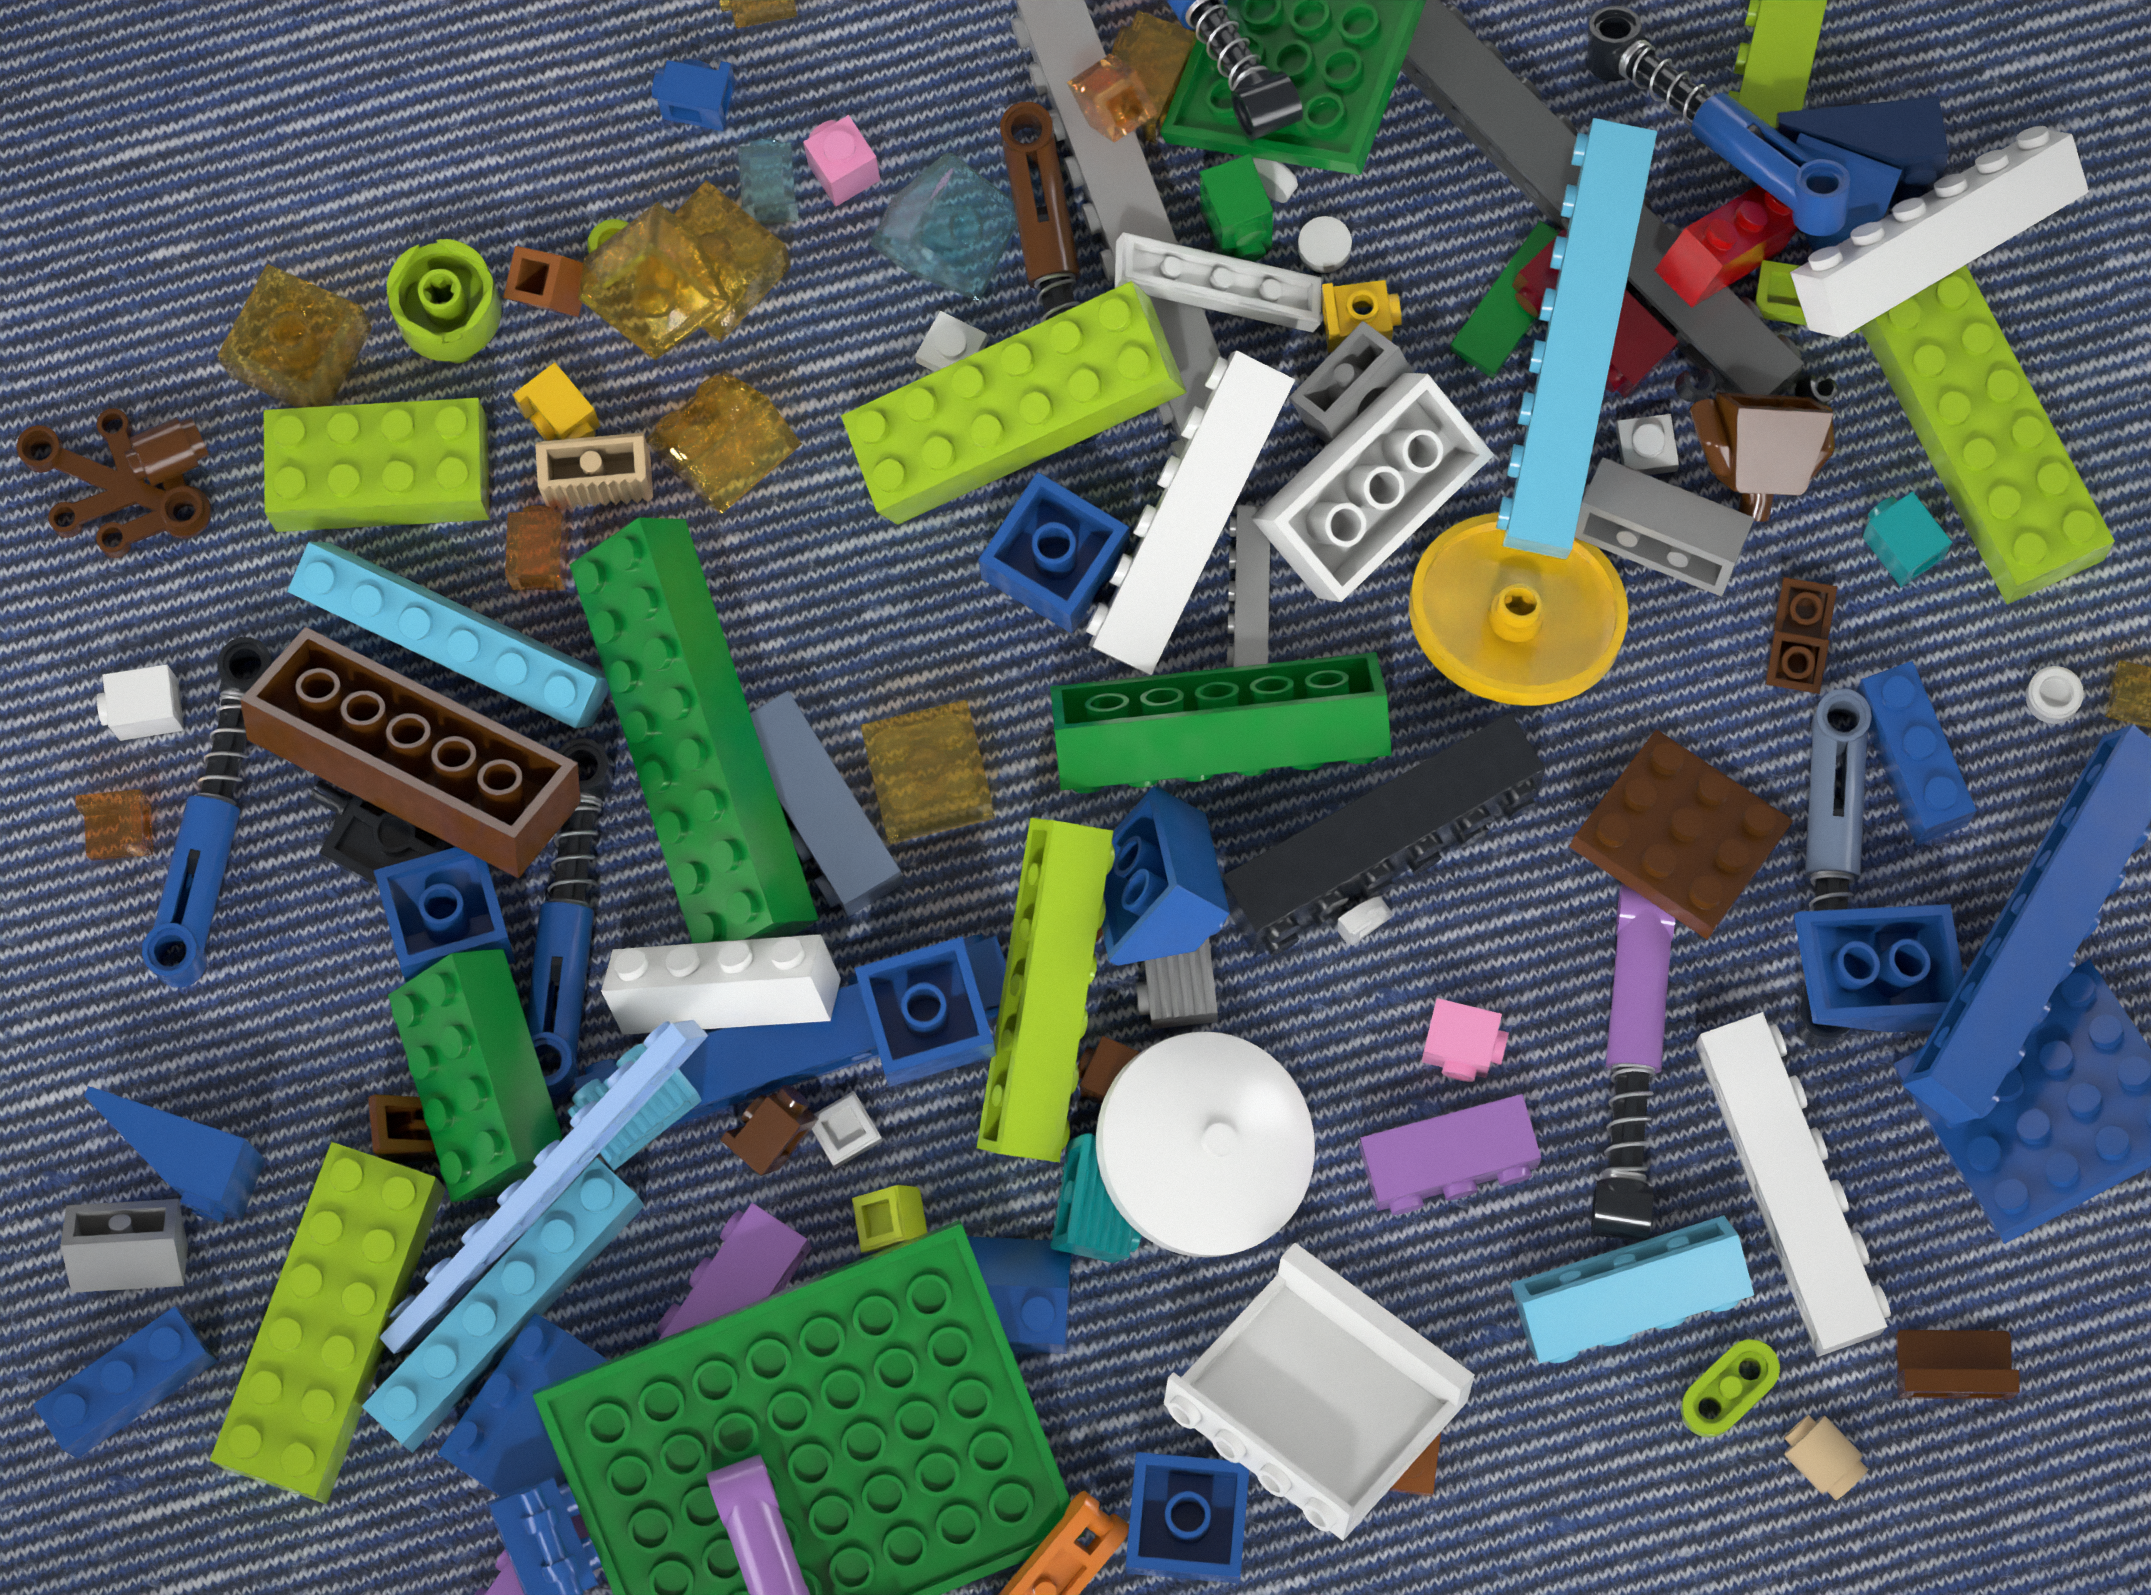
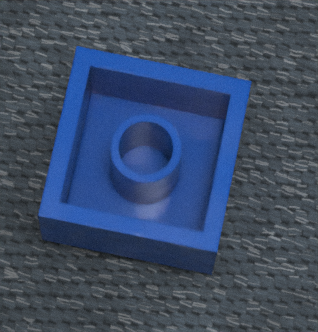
[978,472,1130,634]
[854,937,996,1087]
[1125,1452,1250,1584]

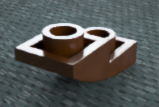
[1765,577,1838,694]

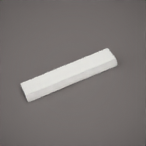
[1115,232,1321,332]

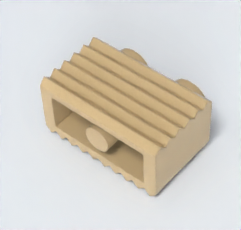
[535,432,653,511]

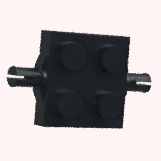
[310,780,456,888]

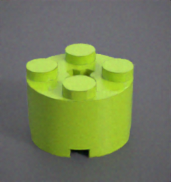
[387,239,502,364]

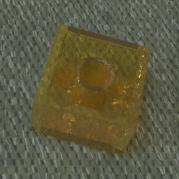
[217,264,372,408]
[860,700,995,844]

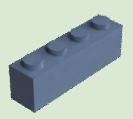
[750,691,904,917]

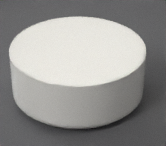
[1253,158,1298,203]
[1298,216,1352,273]
[2026,666,2084,724]

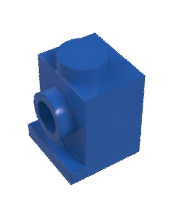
[652,59,736,131]

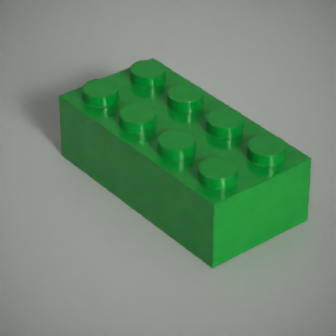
[388,949,563,1202]

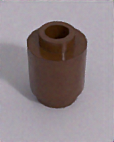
[124,417,209,487]

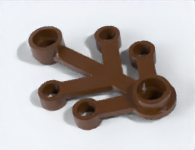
[16,408,212,558]

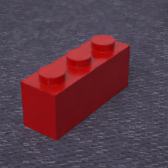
[1654,185,1799,308]

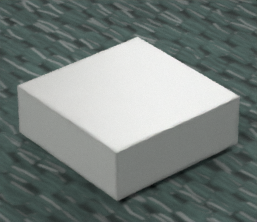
[811,1091,883,1169]

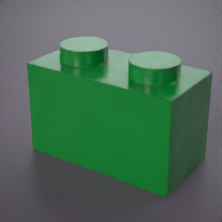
[1200,154,1273,262]

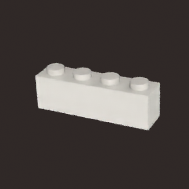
[601,934,841,1035]

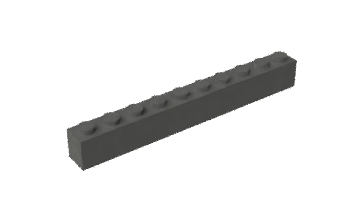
[1400,0,1804,396]

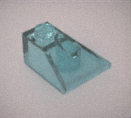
[869,153,1017,300]

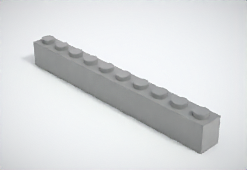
[1011,0,1256,467]

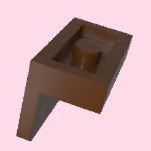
[1896,1330,2020,1400]

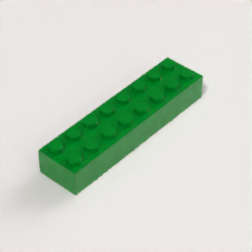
[569,517,819,944]

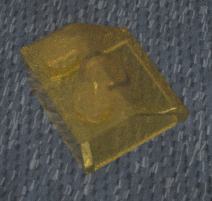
[641,180,791,344]
[578,202,730,360]

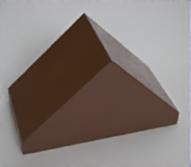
[368,1094,438,1164]

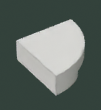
[1337,896,1393,946]

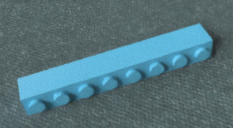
[1496,118,1657,559]

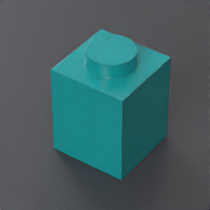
[1862,491,1952,588]

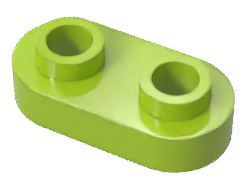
[1680,1339,1780,1438]

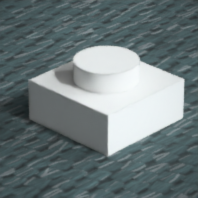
[915,311,988,372]
[1616,414,1679,475]

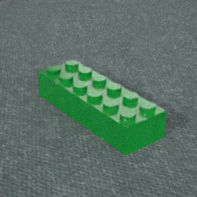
[1050,652,1392,793]

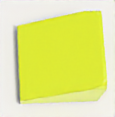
[852,1185,928,1253]

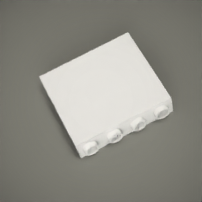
[1164,1243,1475,1541]

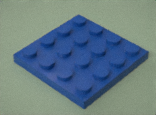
[1893,959,2151,1244]

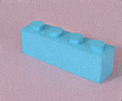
[1510,1215,1754,1364]

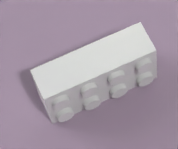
[1251,373,1494,602]

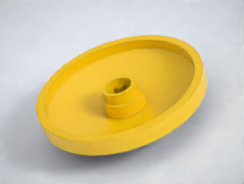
[1409,512,1628,706]

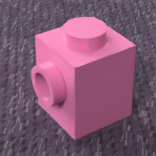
[803,115,880,207]
[1422,998,1509,1082]

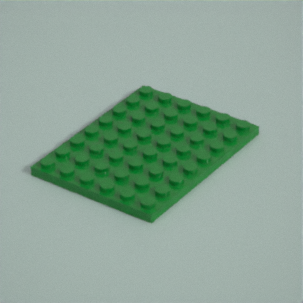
[533,1220,1084,1595]

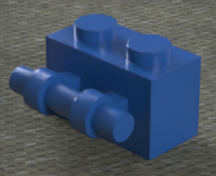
[486,1475,602,1595]

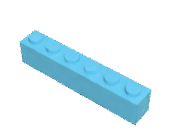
[287,542,609,728]
[362,1157,644,1453]

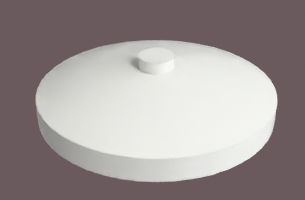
[1096,1032,1315,1257]

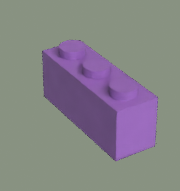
[1359,1094,1541,1215]

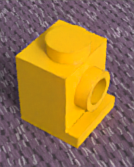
[1321,280,1402,353]
[512,362,600,441]

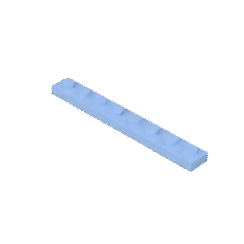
[379,1019,708,1354]

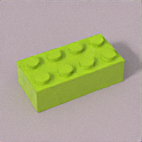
[264,398,490,532]

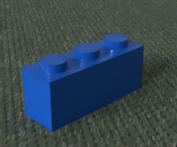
[1856,661,1977,845]
[33,1306,218,1459]

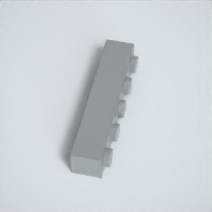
[1227,505,1270,667]

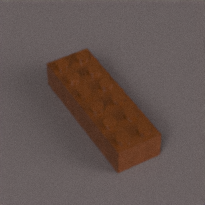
[240,627,581,878]

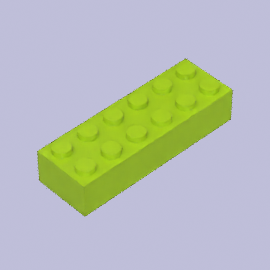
[1861,265,2115,605]
[841,281,1187,525]
[210,1142,446,1504]

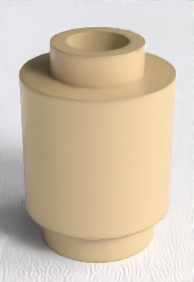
[1784,1415,1869,1500]

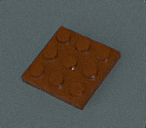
[1569,729,1794,940]

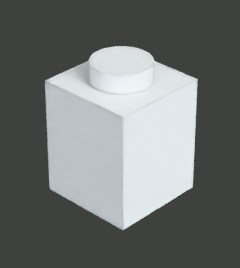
[97,665,184,741]

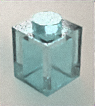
[738,138,800,225]

